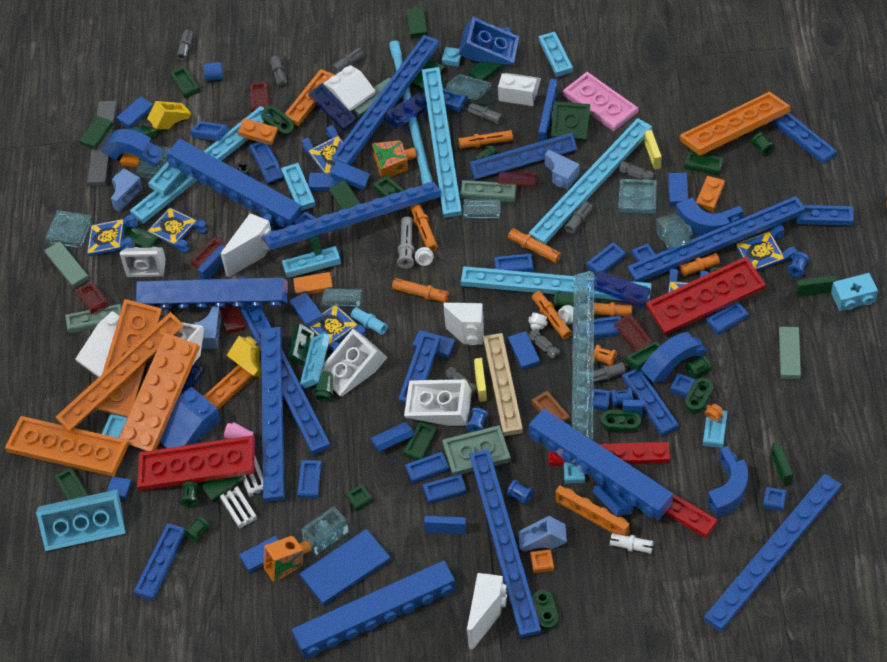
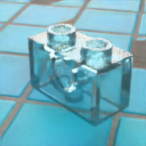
[655,213,692,249]
[301,506,348,554]

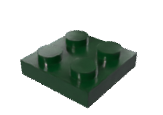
[551,101,591,141]

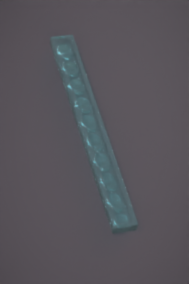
[572,271,594,441]

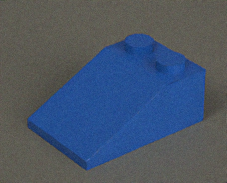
[458,17,519,65]
[159,387,221,448]

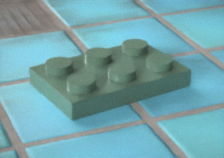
[442,425,511,476]

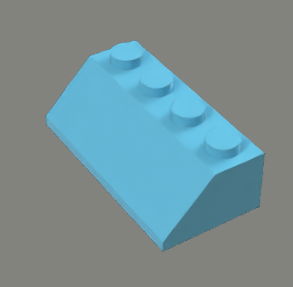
[36,490,126,551]

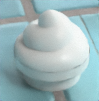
[415,247,434,266]
[558,305,578,324]
[528,313,548,332]

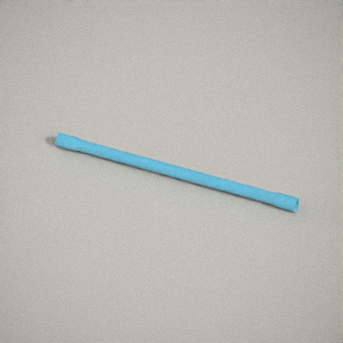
[389,41,433,185]

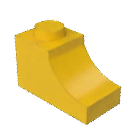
[147,101,191,130]
[227,336,262,378]

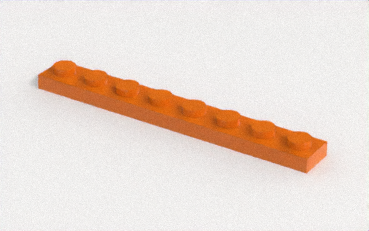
[56,312,184,432]

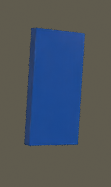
[299,529,391,606]

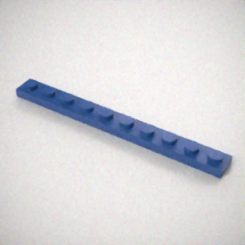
[331,35,440,165]
[263,182,441,250]
[628,196,805,282]
[240,304,331,455]
[261,327,285,502]
[469,449,541,638]
[704,474,842,632]

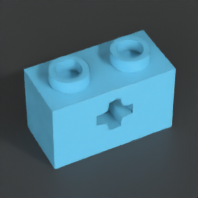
[831,273,878,311]

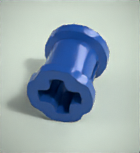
[787,252,810,277]
[611,387,633,407]
[466,408,488,432]
[507,480,533,505]

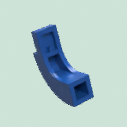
[101,129,164,167]
[675,198,743,236]
[641,332,707,382]
[707,446,748,518]

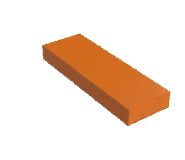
[203,365,255,410]

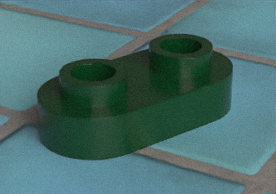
[261,105,294,136]
[685,378,713,413]
[601,410,641,432]
[532,590,558,631]

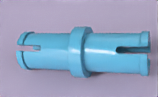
[351,307,388,335]

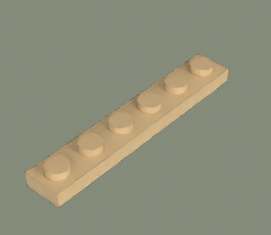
[483,333,523,436]

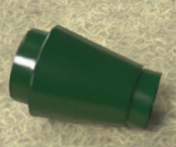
[314,371,333,402]

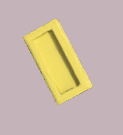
[644,130,662,170]
[474,358,487,402]

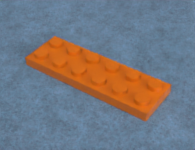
[680,92,791,155]
[95,299,162,417]
[119,333,201,451]
[5,416,129,477]

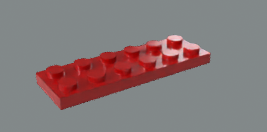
[646,256,766,336]
[137,435,255,491]

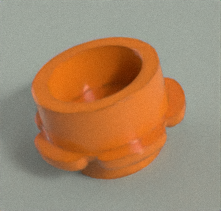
[705,404,724,422]

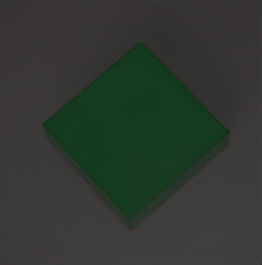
[345,484,373,511]

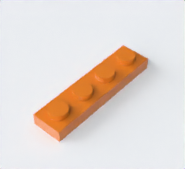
[285,69,335,127]
[555,486,629,536]

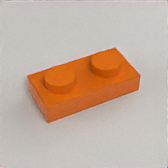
[238,118,278,146]
[696,176,725,212]

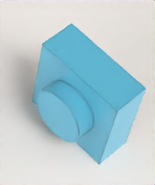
[442,47,462,67]

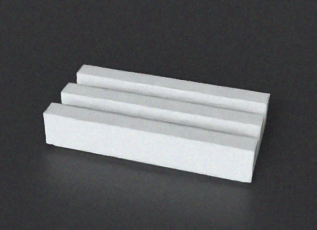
[243,455,263,497]
[220,486,257,529]

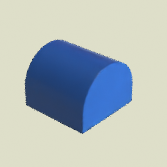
[204,62,224,81]

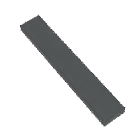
[87,101,117,186]

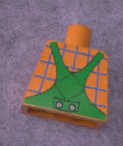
[372,141,417,179]
[264,536,311,583]

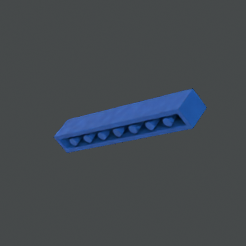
[167,139,301,228]
[136,278,288,309]
[529,409,673,521]
[292,561,456,659]

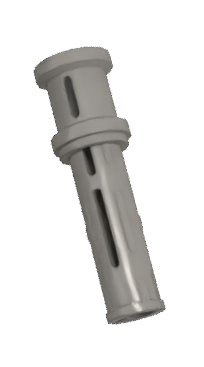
[397,217,414,269]

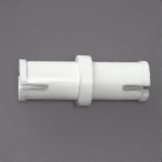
[610,533,653,554]

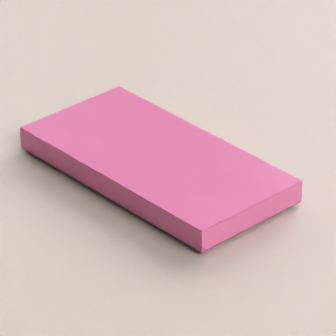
[563,72,638,131]

